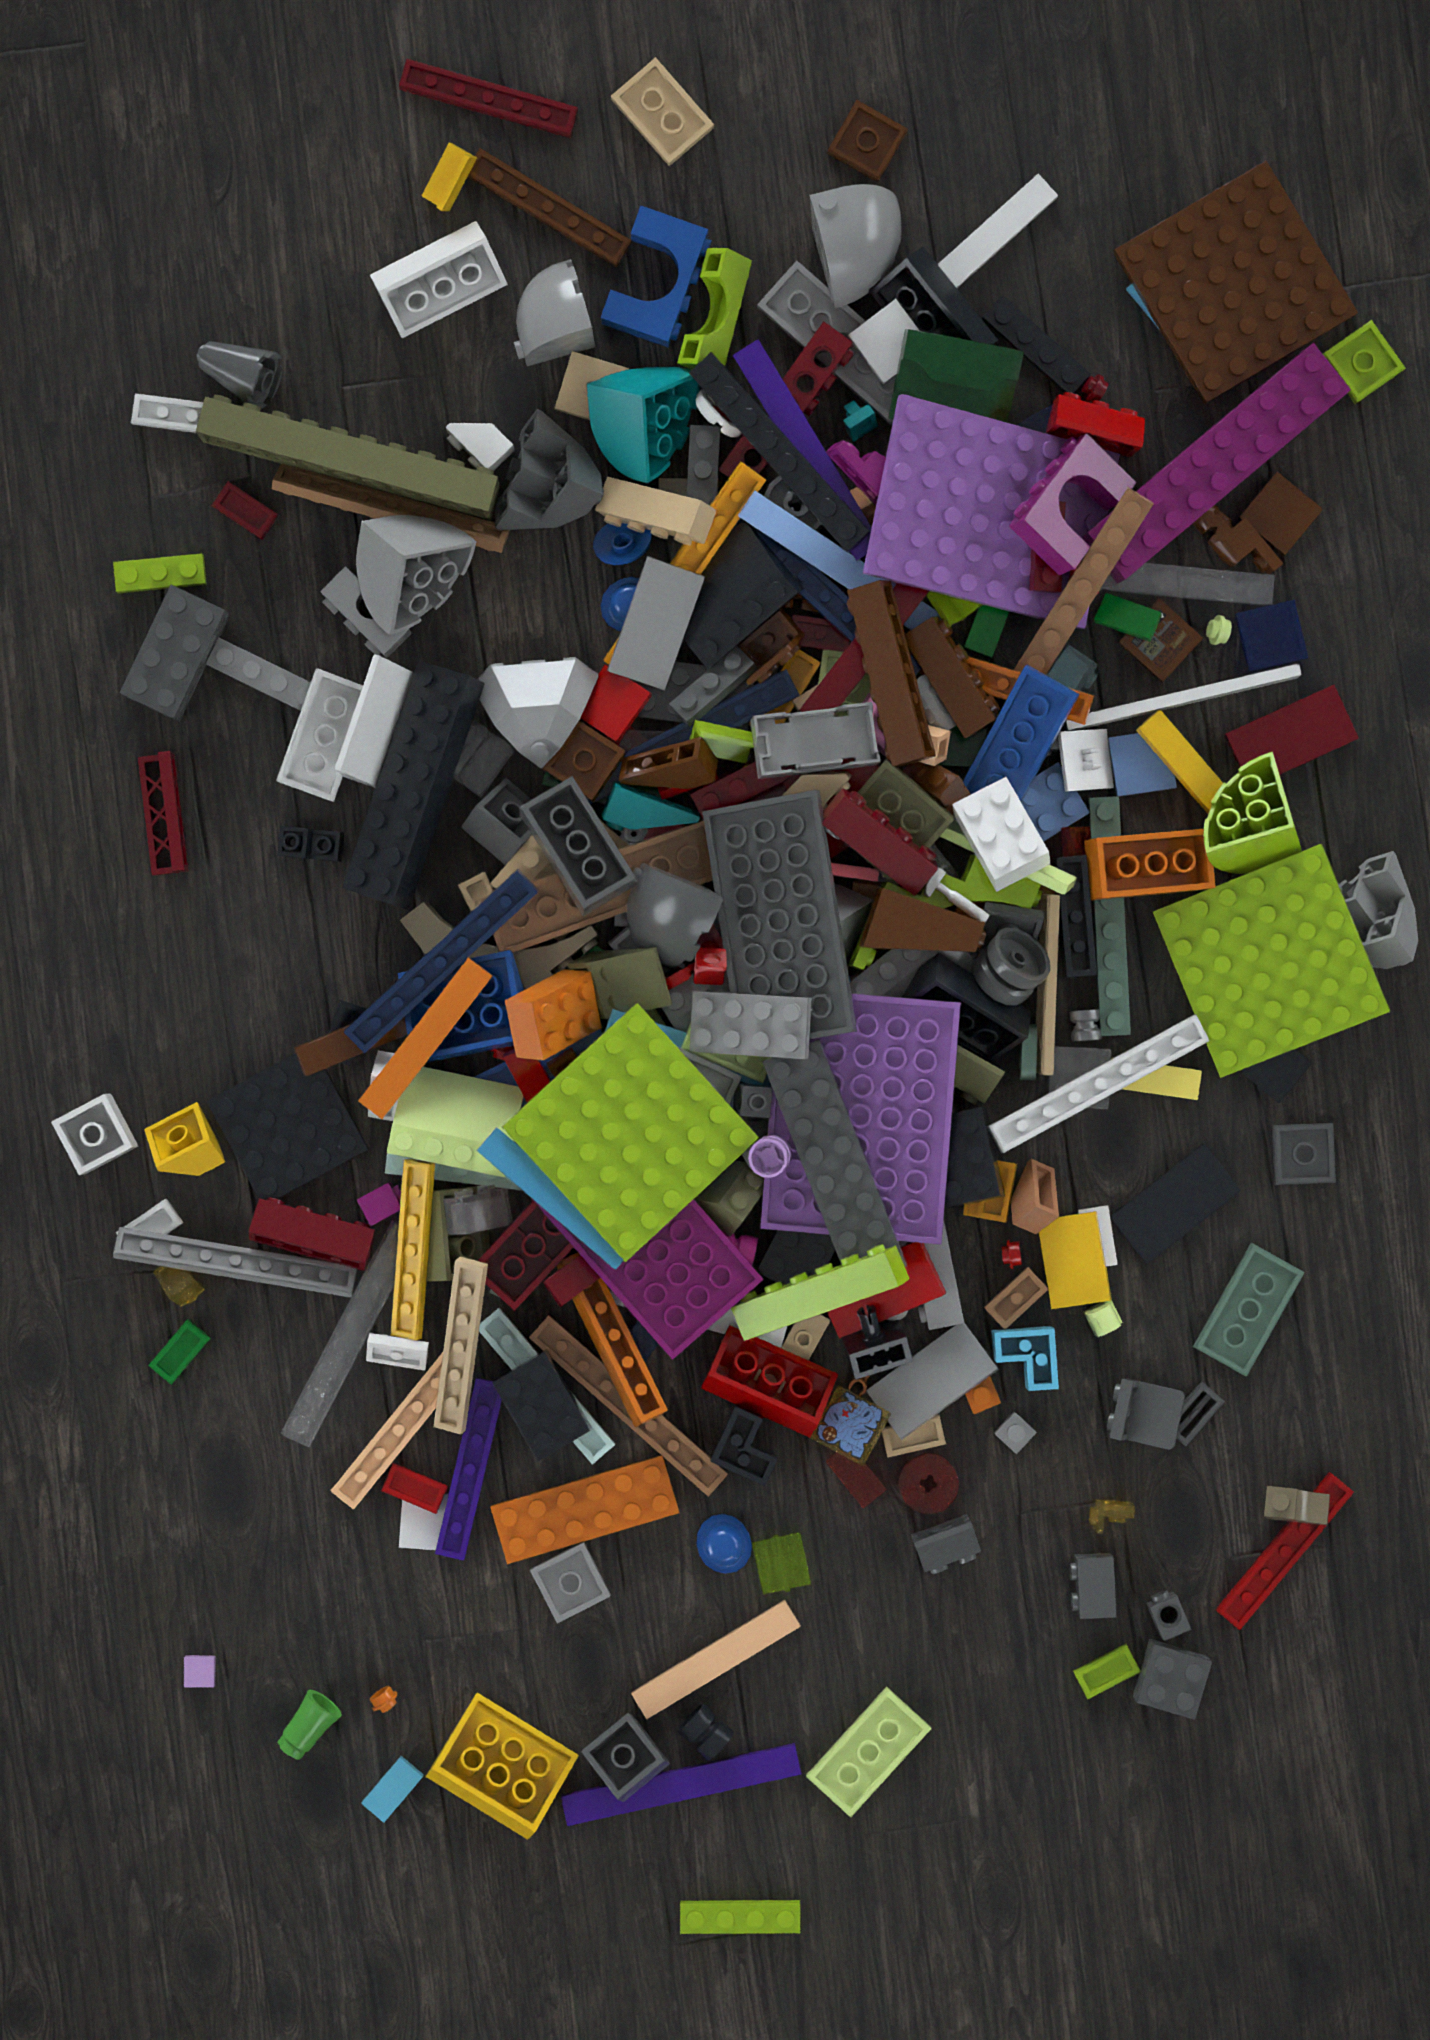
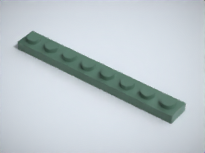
[1088,796,1131,1036]

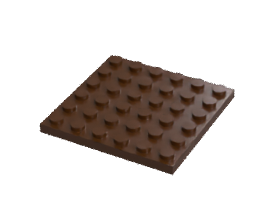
[1113,161,1358,405]

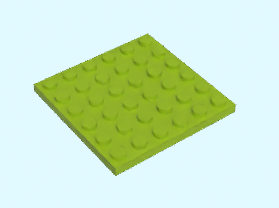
[1153,843,1390,1078]
[501,1003,759,1262]

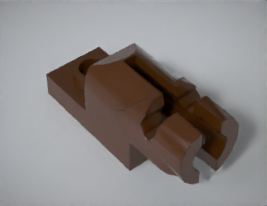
[1192,504,1284,576]

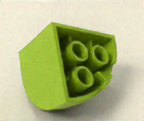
[1204,751,1302,874]

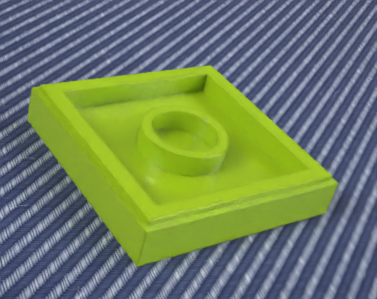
[1323,320,1406,404]

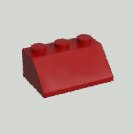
[1045,392,1145,458]

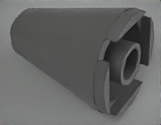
[197,341,283,409]

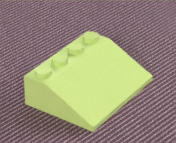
[386,1067,524,1178]

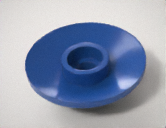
[593,523,652,565]

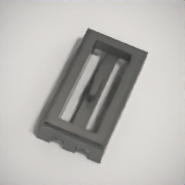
[1177,1381,1225,1446]

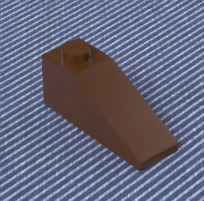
[618,737,718,789]

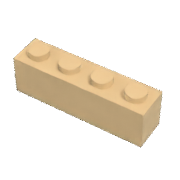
[595,477,717,545]

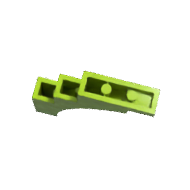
[848,855,1042,970]

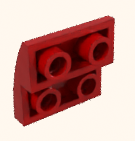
[580,665,652,744]

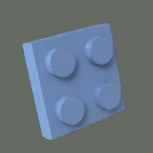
[1021,762,1090,842]

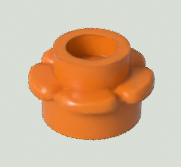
[369,1685,397,1713]

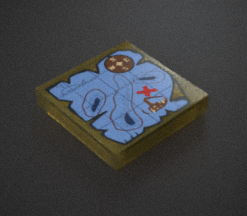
[810,1385,891,1466]

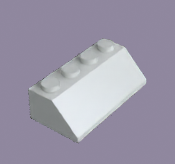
[370,221,508,338]

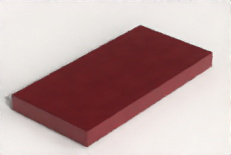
[1224,685,1359,775]

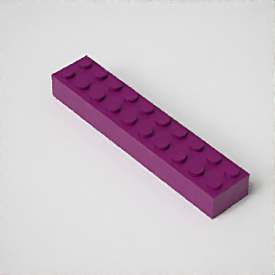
[1081,343,1351,584]

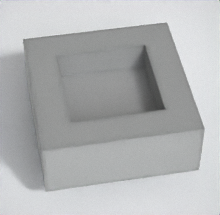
[994,1411,1037,1454]

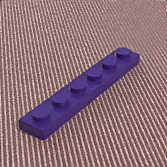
[435,1377,502,1561]

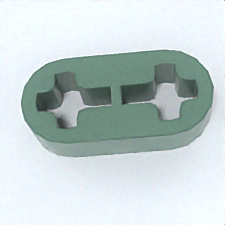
[1019,1024,1037,1081]

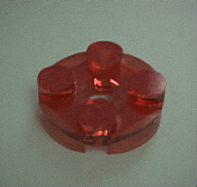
[898,1453,959,1514]

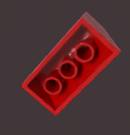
[701,1325,838,1438]

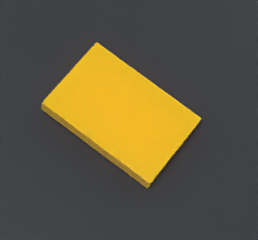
[1039,1211,1112,1309]

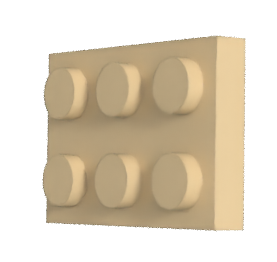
[611,57,714,166]

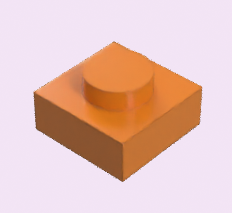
[965,1376,1001,1414]

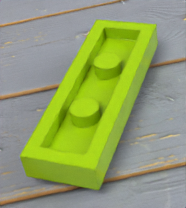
[113,554,207,593]

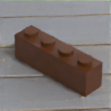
[905,616,1000,738]

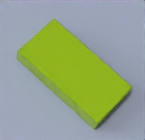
[1073,1644,1141,1699]

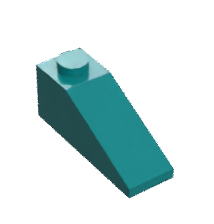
[601,781,700,831]

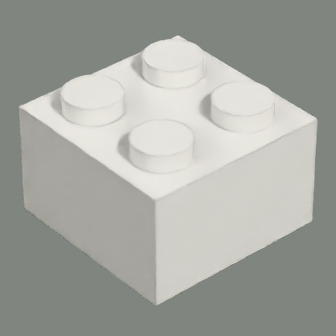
[51,1094,138,1175]

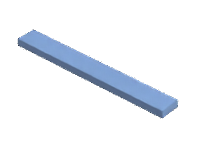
[738,490,941,630]

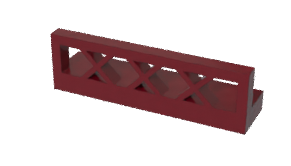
[138,751,189,876]

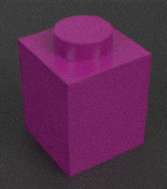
[357,1182,401,1226]

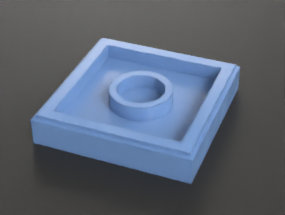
[1108,733,1177,797]

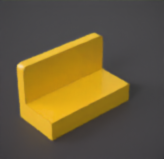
[422,143,477,211]

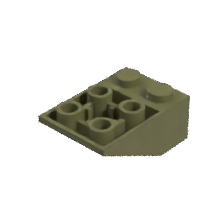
[568,947,672,1019]

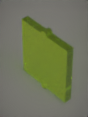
[752,1532,811,1594]

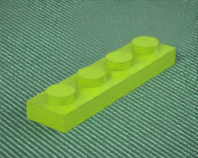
[680,1900,800,1934]

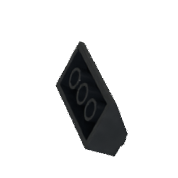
[869,246,998,345]
[902,953,1031,1064]

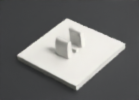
[1058,729,1114,792]

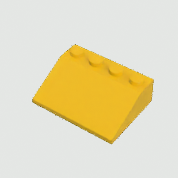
[426,1693,579,1840]

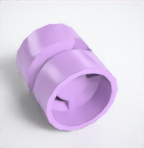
[748,1134,792,1178]

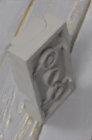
[750,702,881,779]

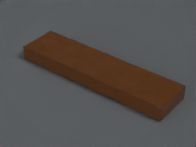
[294,1016,407,1076]

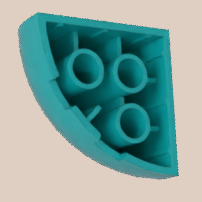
[587,367,700,483]

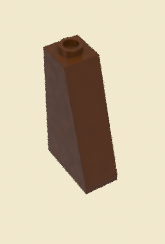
[859,888,986,952]

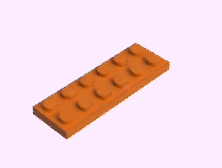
[490,1455,680,1564]

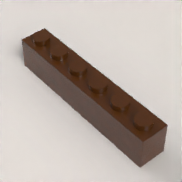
[847,580,936,766]

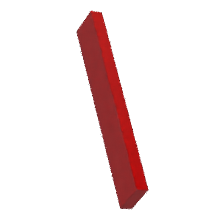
[1215,1472,1354,1630]

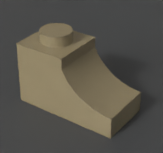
[1264,1486,1330,1525]

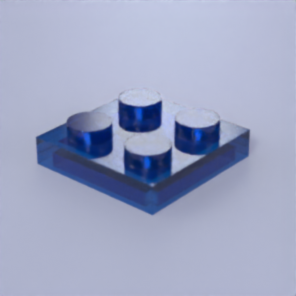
[1235,600,1308,673]

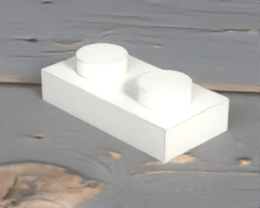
[366,1333,429,1370]

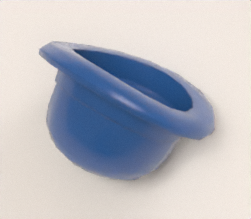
[600,577,639,631]
[696,1514,752,1574]

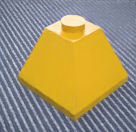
[144,1102,225,1176]

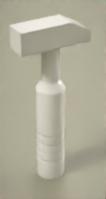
[924,867,990,923]

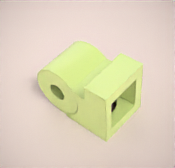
[1083,1300,1123,1337]

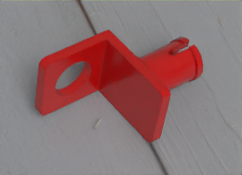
[693,940,727,985]

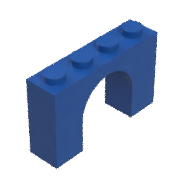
[601,206,712,348]

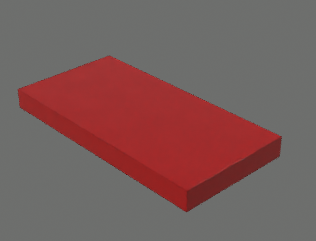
[827,1242,946,1339]

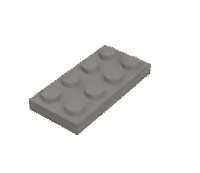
[689,991,812,1059]

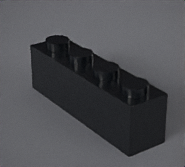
[1053,855,1097,979]

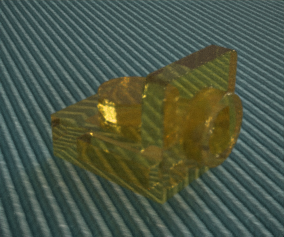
[153,1266,205,1307]
[1089,1500,1135,1534]

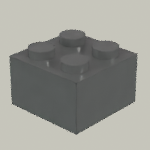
[1133,1639,1212,1720]
[581,1713,670,1802]

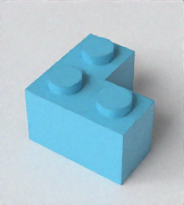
[991,1326,1059,1391]

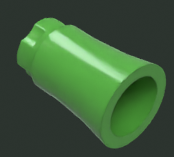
[277,1690,342,1760]

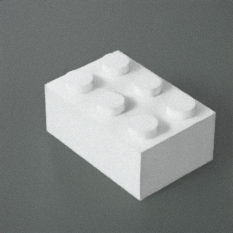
[952,777,1050,892]

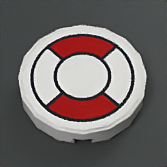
[695,388,742,437]

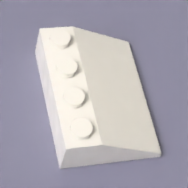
[335,654,414,788]

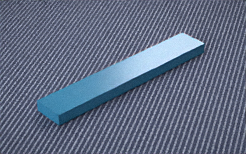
[476,1127,624,1270]

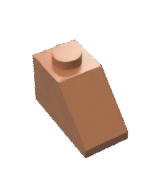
[1011,1158,1059,1234]

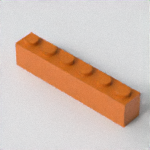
[556,1252,668,1428]

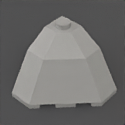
[477,657,598,769]
[1339,851,1418,969]

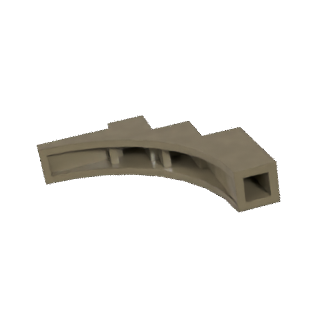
[400,902,601,989]

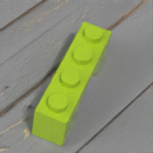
[677,248,752,369]

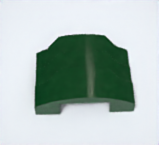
[888,329,1024,423]

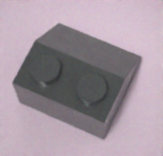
[461,778,532,865]
[911,1514,981,1574]

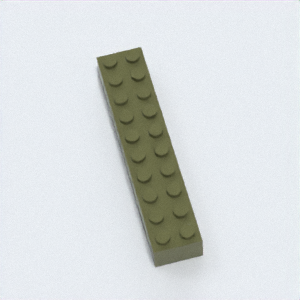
[196,395,500,521]

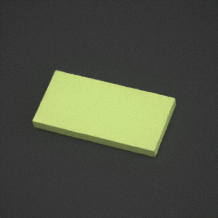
[806,1686,931,1817]

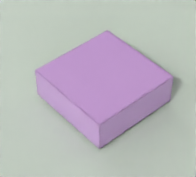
[184,1655,216,1687]

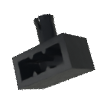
[841,1305,913,1379]

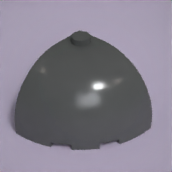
[627,862,724,971]

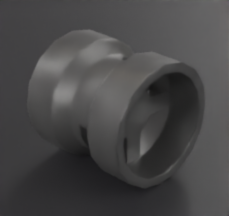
[1069,1009,1101,1041]

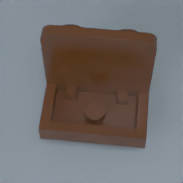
[737,608,805,686]

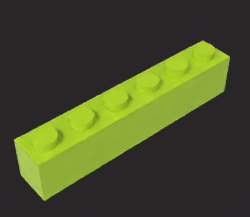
[731,1244,909,1341]

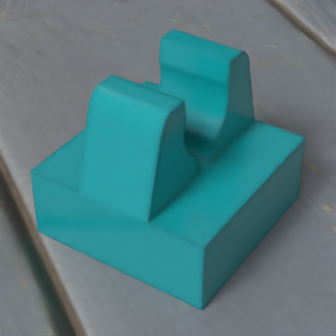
[843,400,878,442]

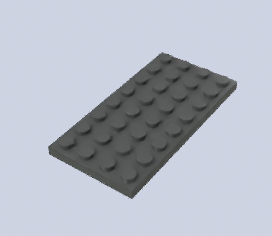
[702,790,857,1039]

